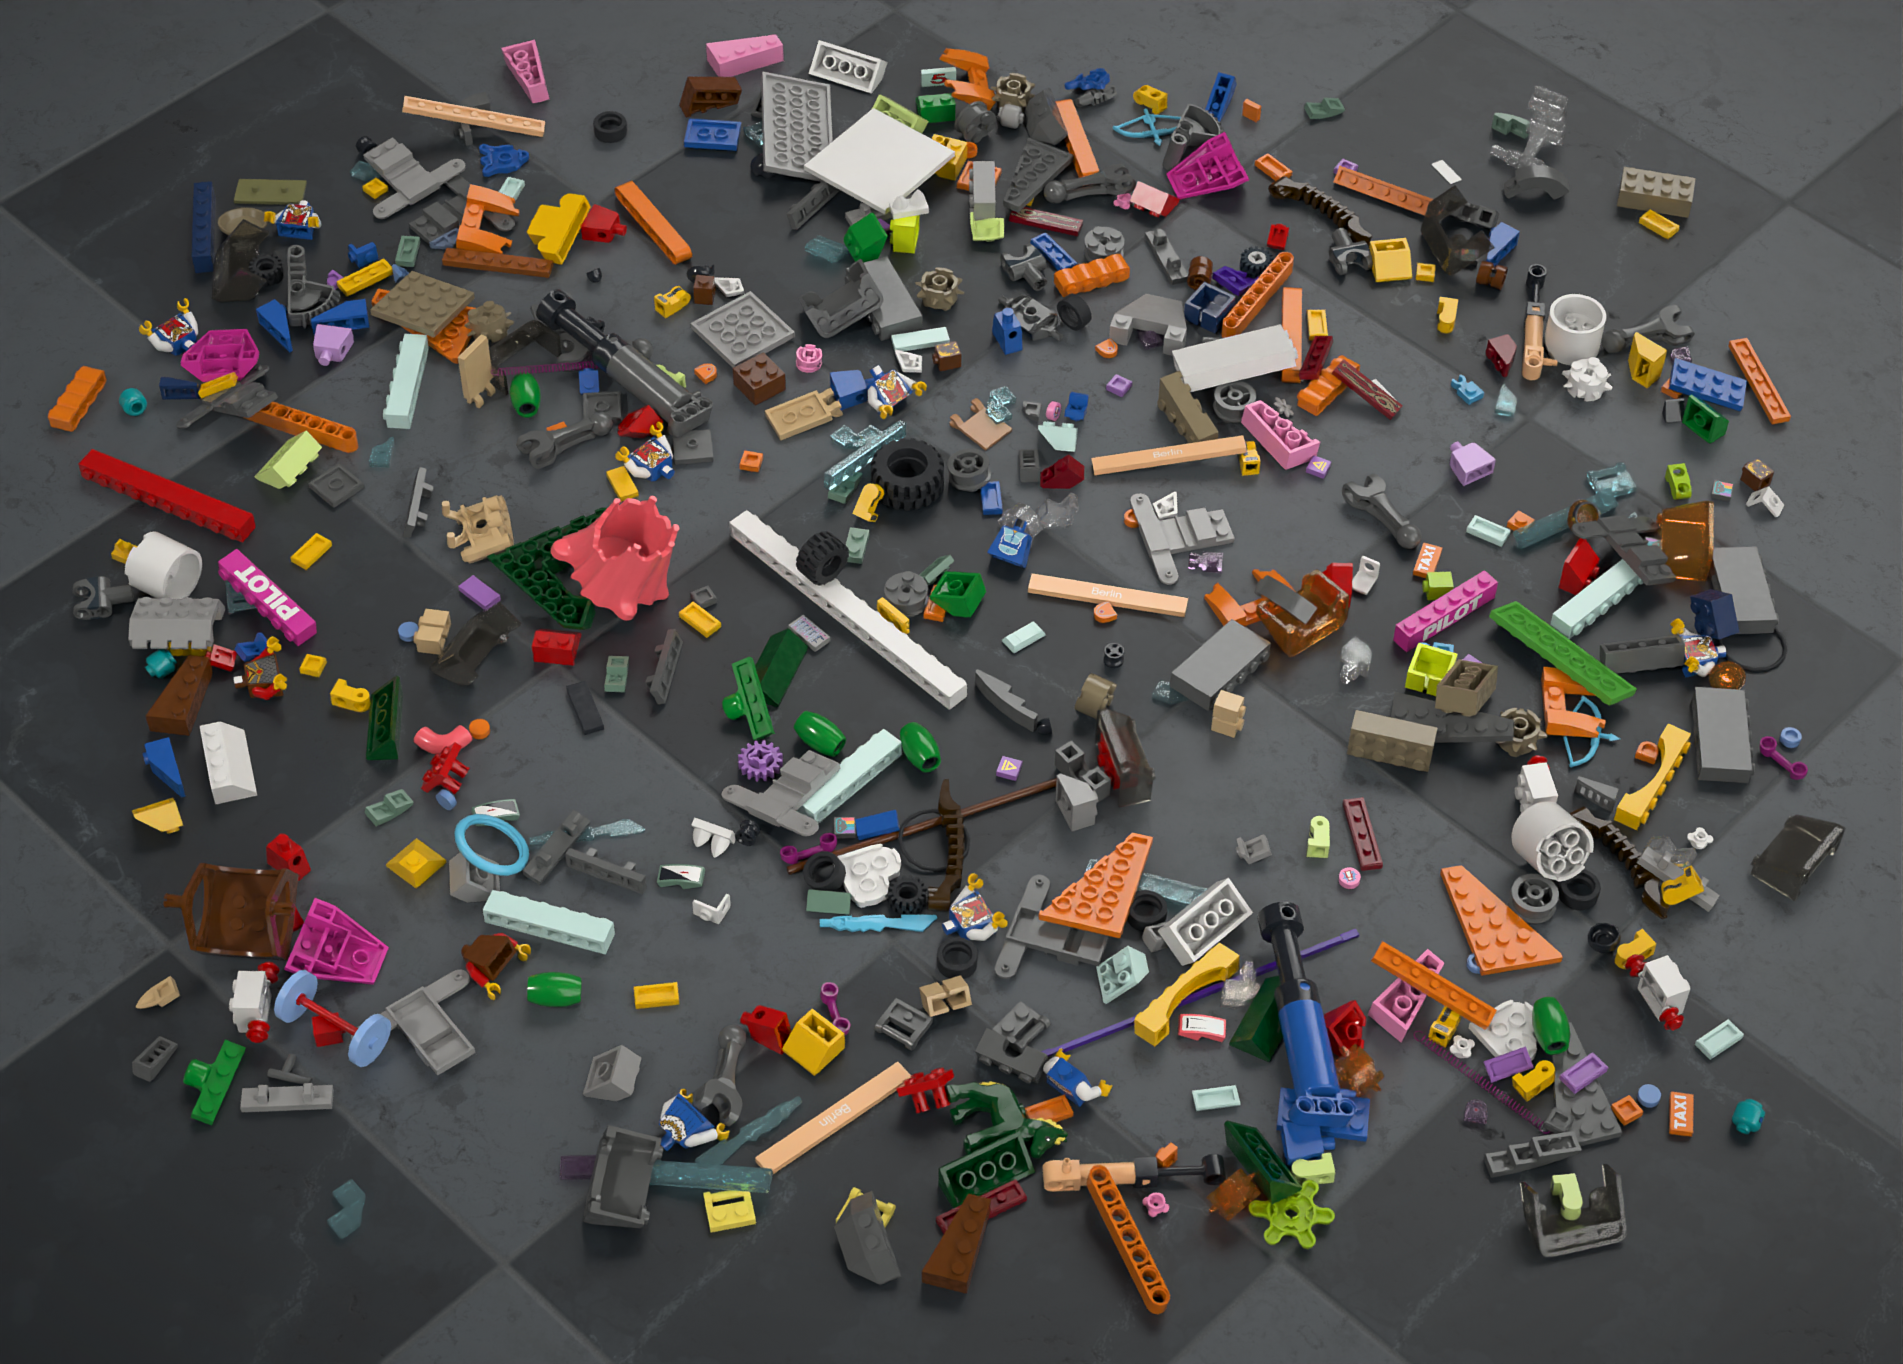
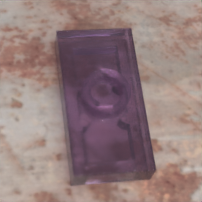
[560,1155,596,1180]

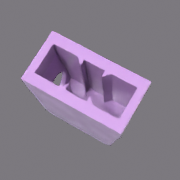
[313,324,354,366]
[1450,442,1496,486]

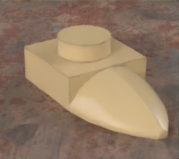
[136,976,180,1009]

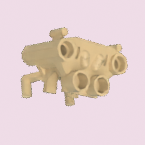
[442,495,514,564]

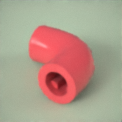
[414,725,473,755]

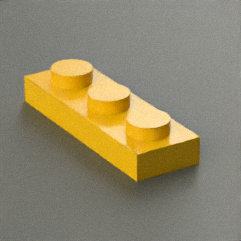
[337,258,393,297]

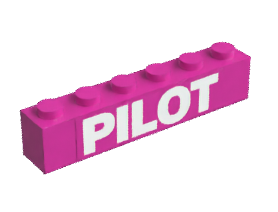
[218,549,317,646]
[1393,570,1498,652]

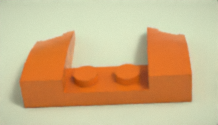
[940,48,996,111]
[456,184,519,254]
[1204,569,1296,627]
[1541,667,1606,738]

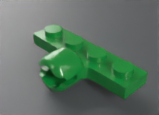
[722,657,775,741]
[183,1040,246,1125]

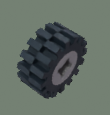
[1240,246,1274,279]

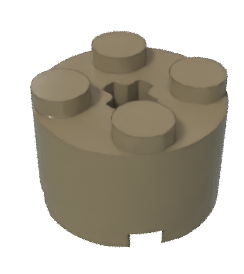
[1074,673,1117,721]

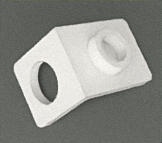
[1746,486,1784,517]
[1352,556,1380,595]
[692,894,731,924]

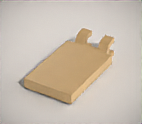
[458,334,495,408]
[765,388,843,441]

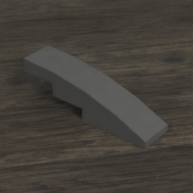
[975,669,1038,732]
[1483,1131,1581,1178]

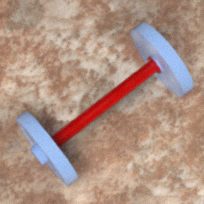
[274,970,391,1067]

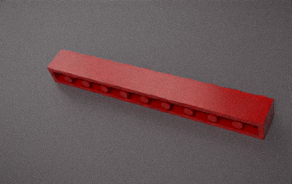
[78,449,256,543]

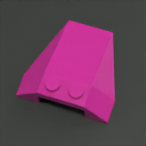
[1166,132,1249,199]
[181,329,259,382]
[284,898,389,984]

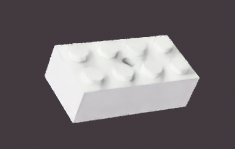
[1158,878,1253,966]

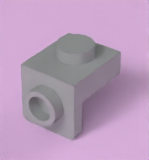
[1236,834,1272,864]

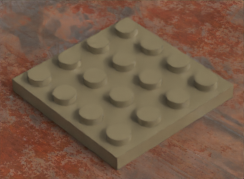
[371,271,475,337]

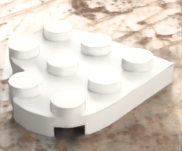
[833,844,901,908]
[1468,1000,1537,1061]

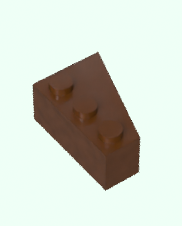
[679,77,742,118]

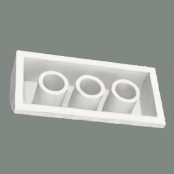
[809,40,888,93]
[200,722,257,804]

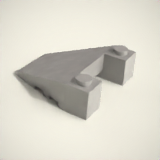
[1109,294,1187,356]

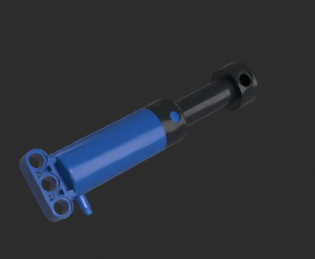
[1257,902,1357,1127]

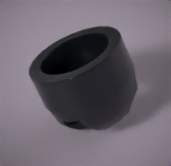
[586,268,602,283]
[1037,718,1053,735]

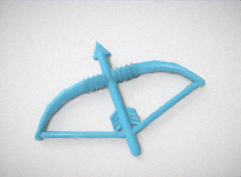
[1113,108,1181,146]
[1563,696,1620,767]

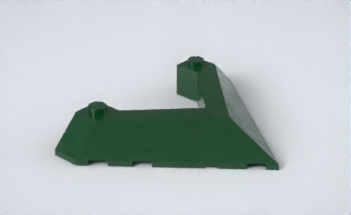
[487,508,607,630]

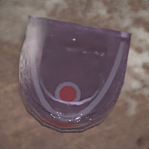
[1671,347,1692,363]
[1464,1099,1488,1124]

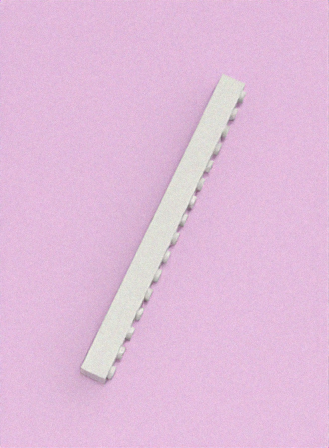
[729,510,967,710]

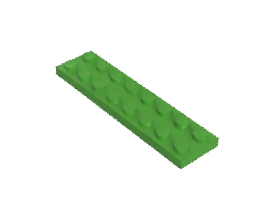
[1489,601,1636,706]

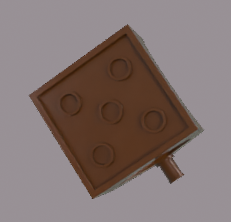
[163,863,299,961]

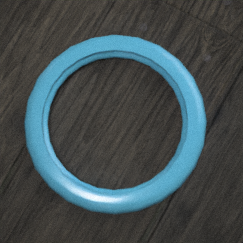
[454,814,529,876]

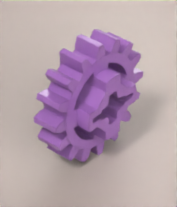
[738,740,783,782]

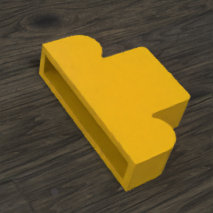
[527,194,591,265]

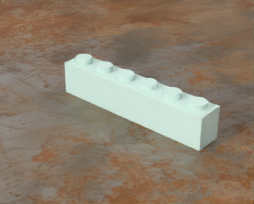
[383,334,429,429]
[1550,559,1644,639]
[797,729,902,823]
[483,890,615,954]

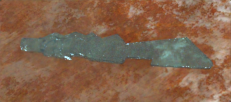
[529,819,645,846]
[695,1096,803,1166]

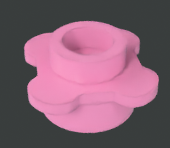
[1114,193,1133,209]
[1142,1193,1169,1217]

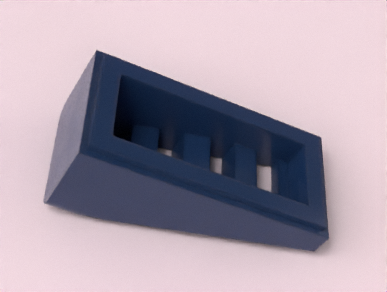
[159,377,201,399]

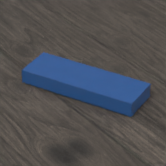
[1031,232,1078,271]

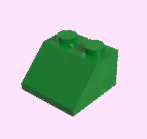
[916,93,956,123]
[843,213,888,263]
[1682,394,1729,444]
[930,571,987,617]

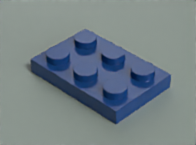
[684,118,741,151]

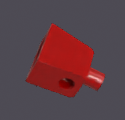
[581,204,627,243]
[266,834,311,882]
[740,1005,792,1055]

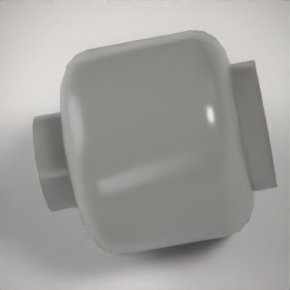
[998,104,1025,129]

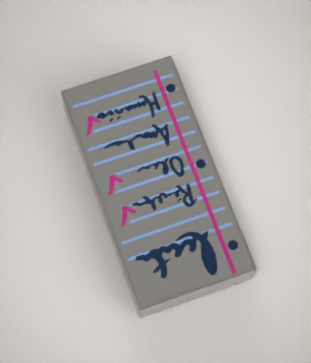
[788,615,830,652]

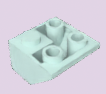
[1038,421,1078,452]
[1096,946,1149,1004]

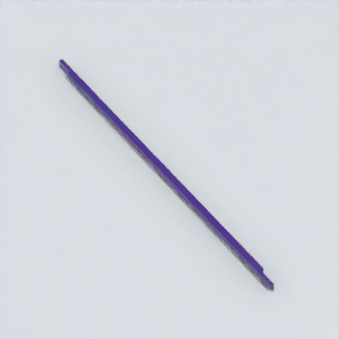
[1041,929,1359,1057]

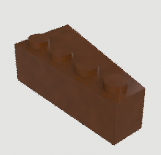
[146,655,213,736]
[922,1194,991,1294]

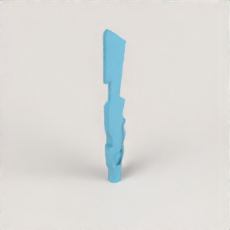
[820,915,937,932]

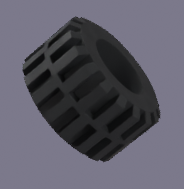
[796,531,849,586]

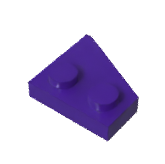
[1212,266,1259,297]

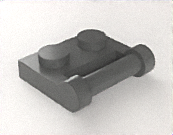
[874,998,933,1051]
[992,1001,1051,1054]

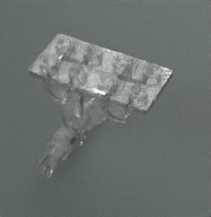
[1490,85,1568,171]

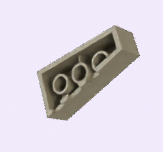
[1157,371,1218,444]

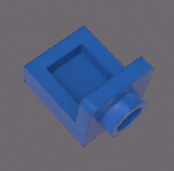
[348,242,378,268]
[579,368,599,395]
[1064,392,1089,421]
[234,633,269,662]

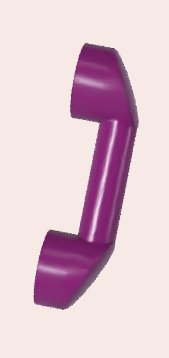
[1759,736,1808,780]
[780,833,837,864]
[820,982,850,1035]

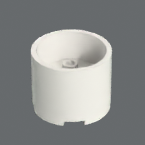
[1543,294,1606,365]
[125,531,202,599]
[1511,802,1594,881]

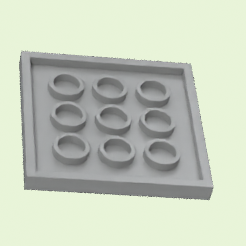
[691,291,795,368]

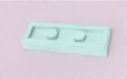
[891,327,950,351]

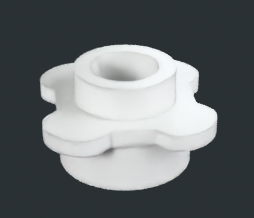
[1687,827,1713,849]
[1450,1035,1475,1058]

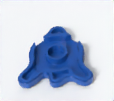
[1064,68,1110,90]
[479,144,529,177]

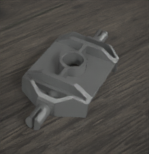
[998,294,1064,341]

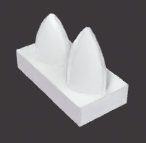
[889,189,929,219]
[692,818,736,858]

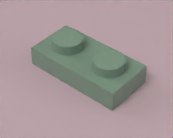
[395,236,420,267]
[846,527,869,564]
[919,555,954,585]

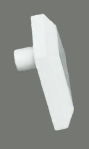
[715,278,744,297]
[895,350,922,372]
[1152,492,1177,520]

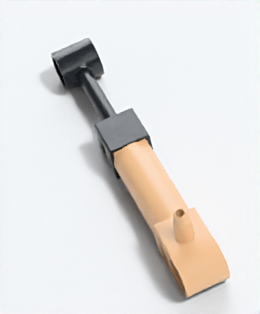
[1522,264,1558,380]
[1042,1154,1226,1192]

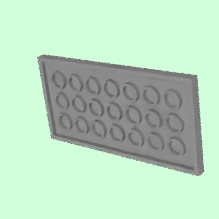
[761,72,833,182]

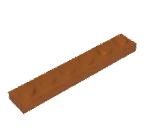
[442,248,553,278]

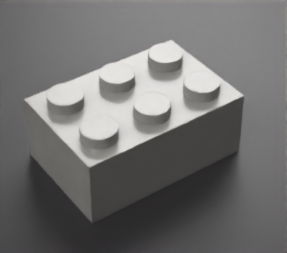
[969,161,996,221]

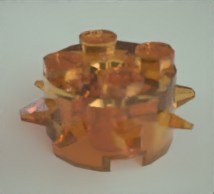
[1335,1044,1384,1097]
[1206,1168,1261,1222]

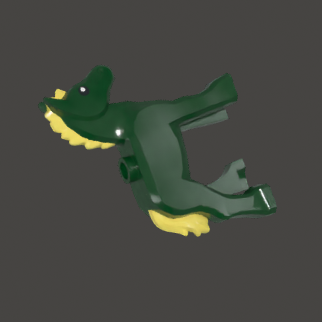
[945,1081,1068,1158]

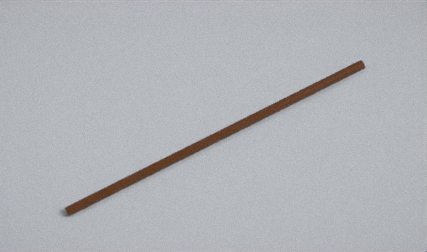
[786,778,1057,875]

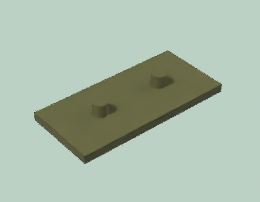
[234,179,307,205]

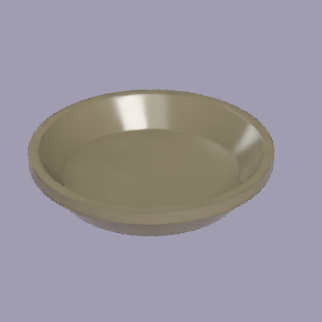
[218,208,268,239]

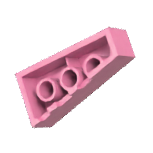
[706,35,784,77]
[501,40,549,103]
[1241,400,1320,470]
[1368,949,1444,1042]

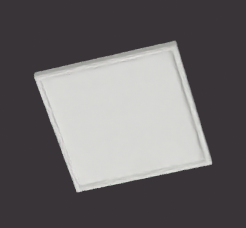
[804,108,955,215]

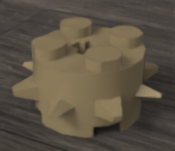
[991,73,1035,113]
[915,268,964,311]
[464,301,514,343]
[1496,708,1547,757]

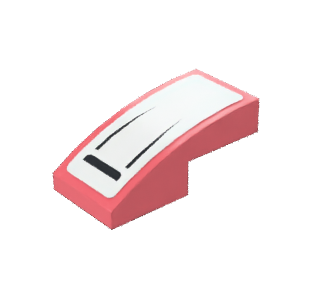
[1178,1014,1226,1042]

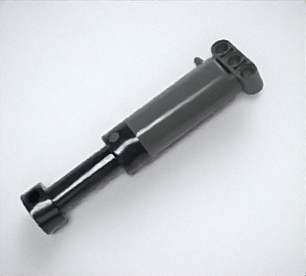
[536,289,713,437]

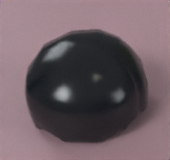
[750,153,777,179]
[687,264,715,283]
[1588,923,1621,953]

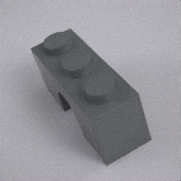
[1440,194,1500,230]
[1054,740,1111,803]
[975,1028,1049,1084]

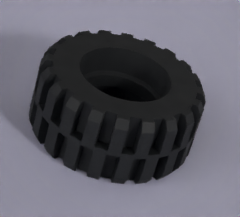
[871,438,944,511]

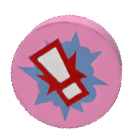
[1046,401,1061,421]
[1339,867,1361,889]

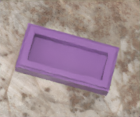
[458,575,501,611]
[1483,1046,1533,1083]
[1559,1052,1608,1094]

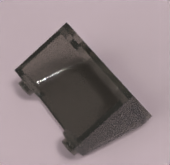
[1751,814,1846,901]

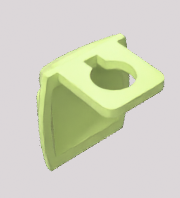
[970,212,1004,242]

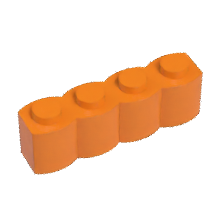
[1054,254,1130,297]
[1297,355,1360,416]
[48,366,107,432]

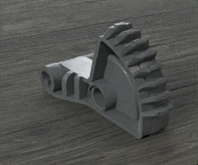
[1162,104,1224,171]
[288,245,341,328]

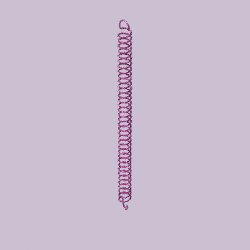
[491,361,598,376]
[1414,1031,1550,1134]

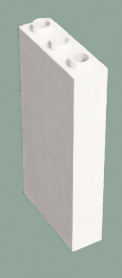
[1172,324,1298,392]

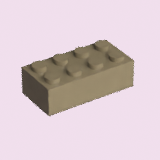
[1617,167,1695,218]
[1435,659,1498,716]
[1347,710,1438,772]

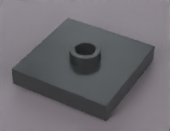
[673,429,714,465]

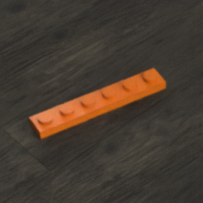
[1333,166,1439,218]
[1728,338,1791,424]
[1371,941,1497,1030]

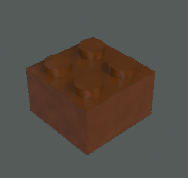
[733,352,786,406]

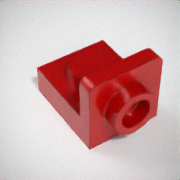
[1267,224,1289,250]
[204,644,237,672]

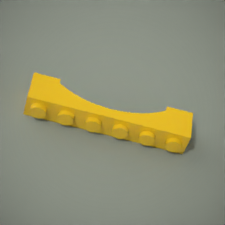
[1614,724,1691,830]
[1134,943,1240,1047]

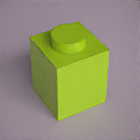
[1422,572,1454,600]

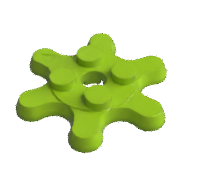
[1248,1180,1335,1249]

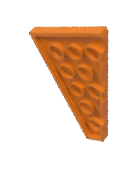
[371,289,476,364]
[1039,833,1153,938]
[1440,865,1563,976]

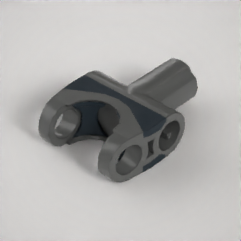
[1329,228,1372,275]
[1000,244,1047,291]
[72,576,134,620]

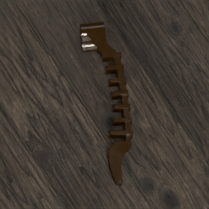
[1268,176,1373,247]
[927,779,964,912]
[1569,806,1670,919]

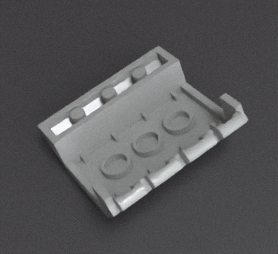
[128,597,225,649]

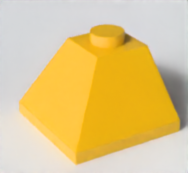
[132,798,183,834]
[386,838,447,889]

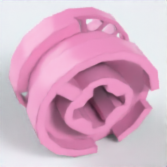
[796,344,822,373]

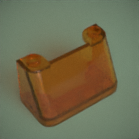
[1656,501,1714,581]
[1256,569,1349,657]

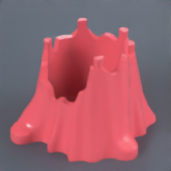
[550,496,679,621]

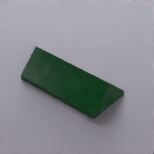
[755,628,808,707]
[366,675,403,760]
[1229,976,1283,1062]
[1224,1120,1302,1204]
[938,1130,1035,1209]

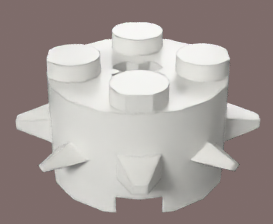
[1562,357,1612,401]

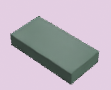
[806,889,851,914]

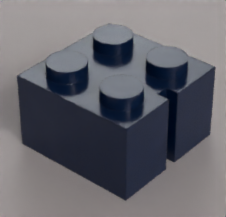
[1184,282,1236,334]
[1690,589,1739,639]

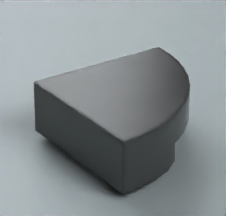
[1023,401,1042,421]

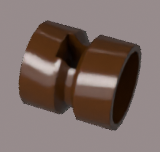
[1187,256,1213,290]
[1476,260,1508,290]

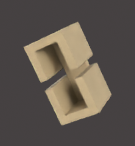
[414,609,451,655]
[1211,690,1246,738]
[919,975,972,1017]

